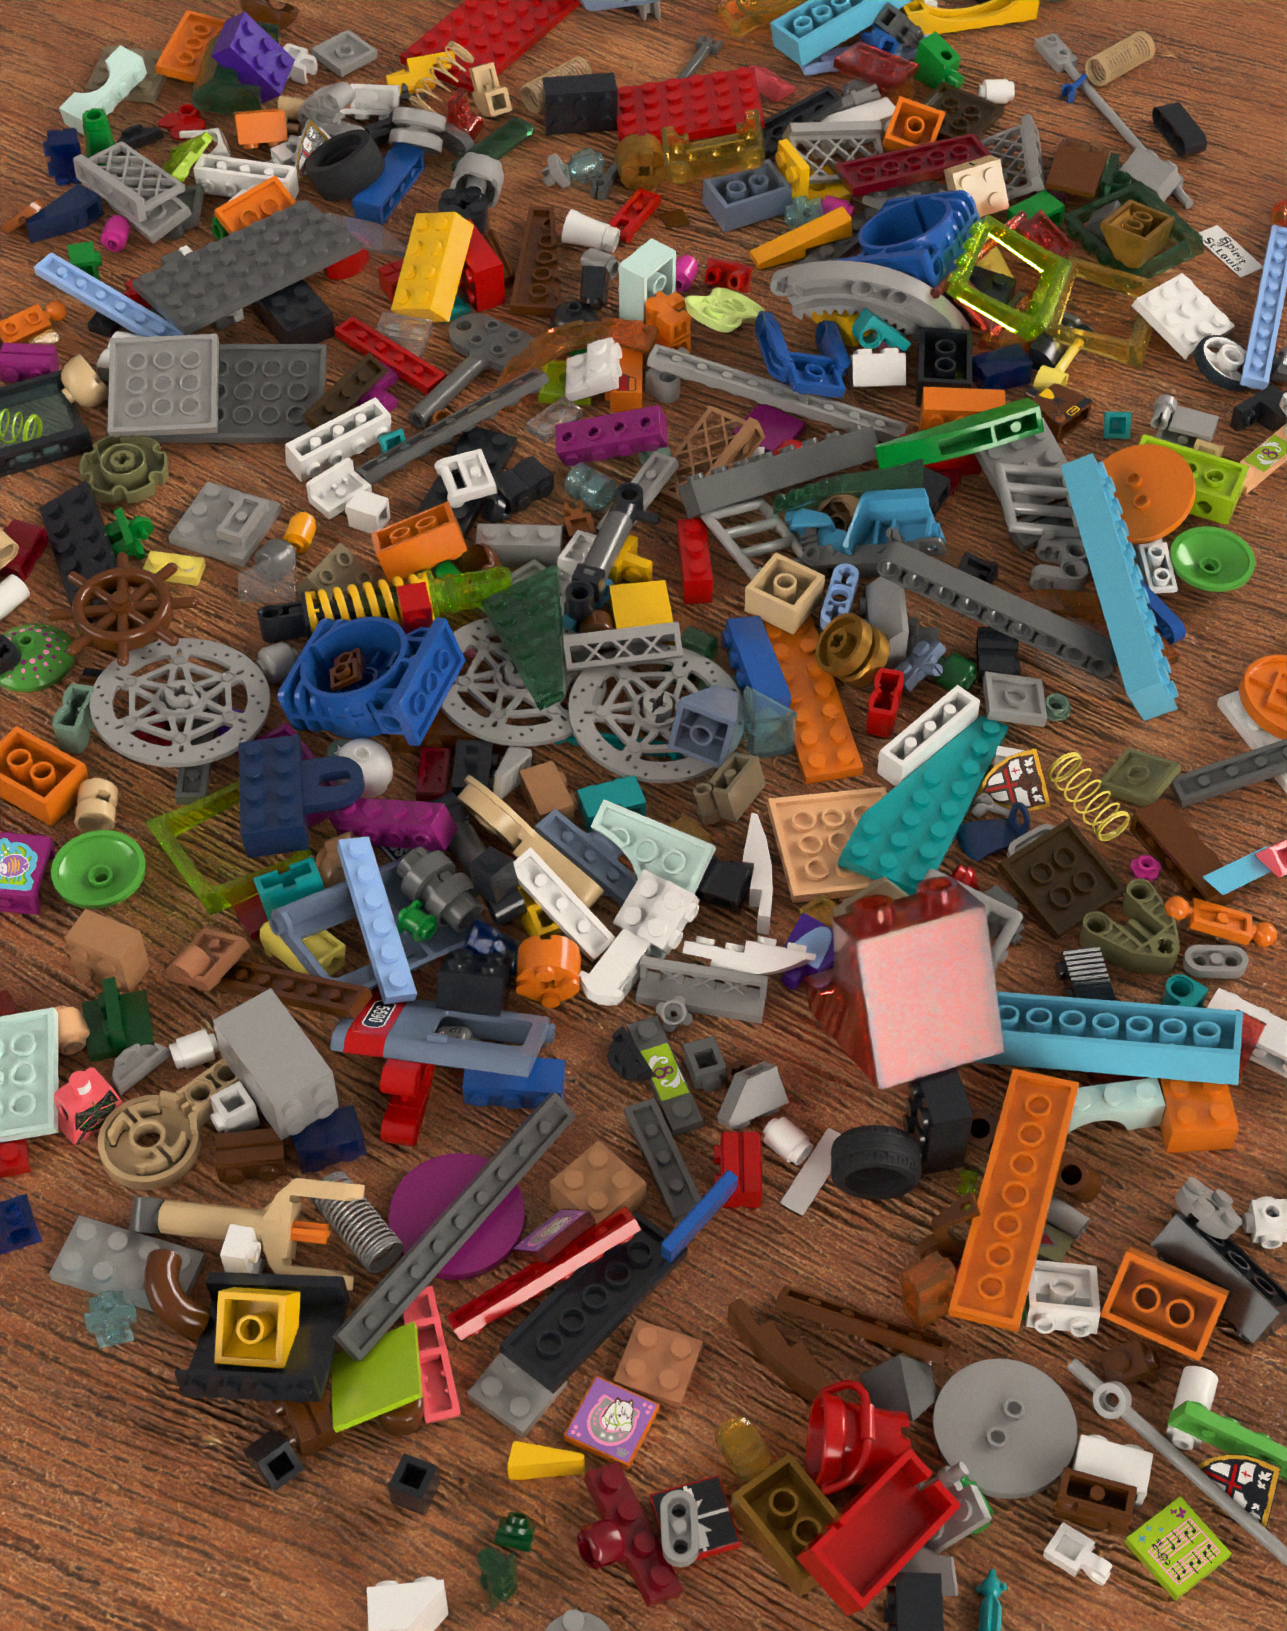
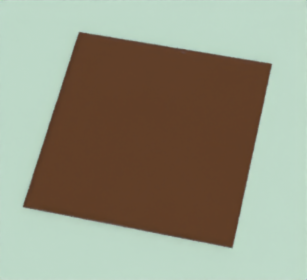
[659,209,690,229]

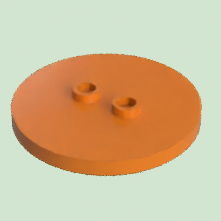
[1102,444,1196,545]
[1239,655,1287,740]

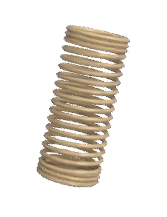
[1085,31,1155,87]
[521,56,592,114]

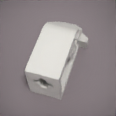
[579,928,651,1006]

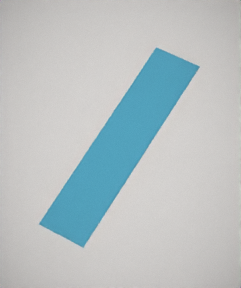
[1203,846,1272,895]

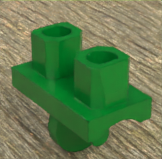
[105,507,154,561]

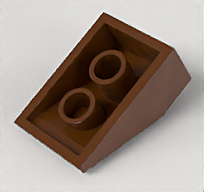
[1044,137,1110,198]

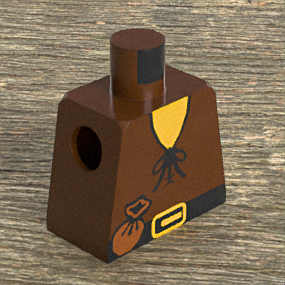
[1024,383,1092,443]

